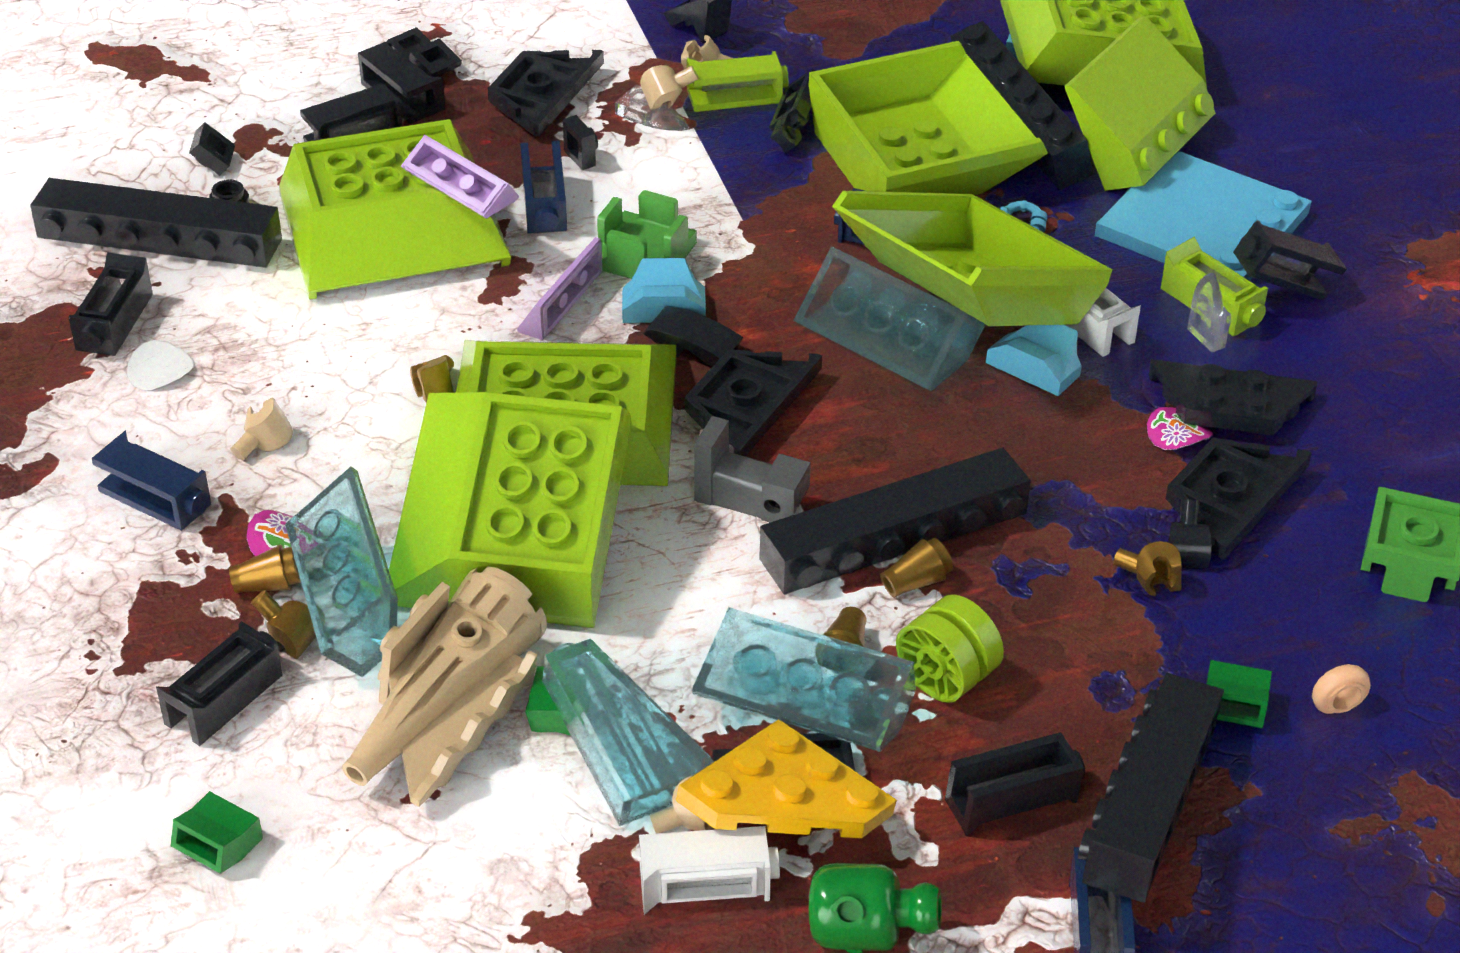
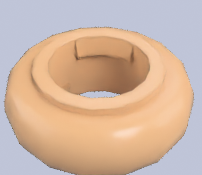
[1312,664,1371,714]

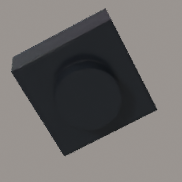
[563,115,598,170]
[189,122,235,176]

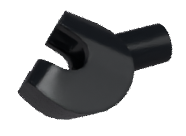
[1168,499,1211,569]

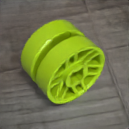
[896,595,1004,703]

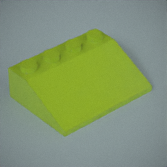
[1064,16,1216,191]

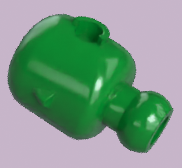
[808,863,942,953]

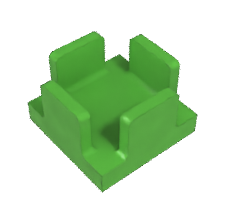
[597,190,697,279]
[1360,487,1460,602]

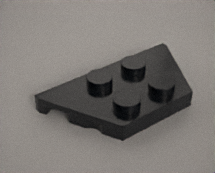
[487,50,604,137]
[684,349,822,457]
[1148,359,1317,435]
[1166,438,1312,560]

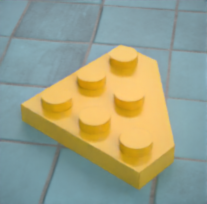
[676,719,897,838]

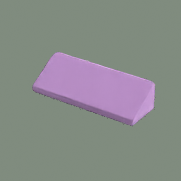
[401,135,519,219]
[517,237,603,340]

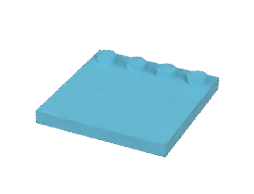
[1095,151,1311,281]

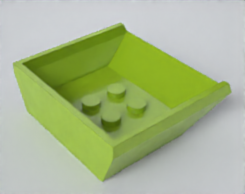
[1000,0,1207,88]
[809,41,1048,195]
[279,119,511,300]
[832,191,1113,326]
[456,340,676,486]
[383,392,632,628]

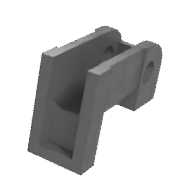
[694,416,811,523]

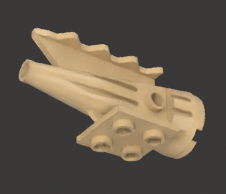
[342,567,547,807]

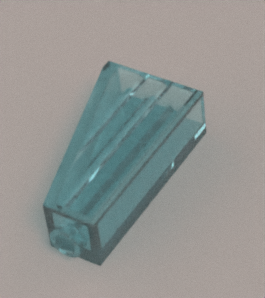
[542,638,714,827]

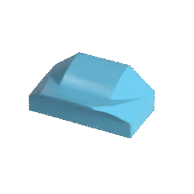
[622,258,706,323]
[986,325,1082,396]

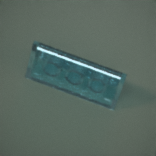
[793,246,986,391]
[285,466,398,677]
[692,607,916,752]

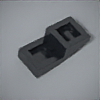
[387,27,462,77]
[644,306,743,367]

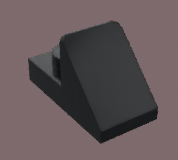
[664,0,732,43]

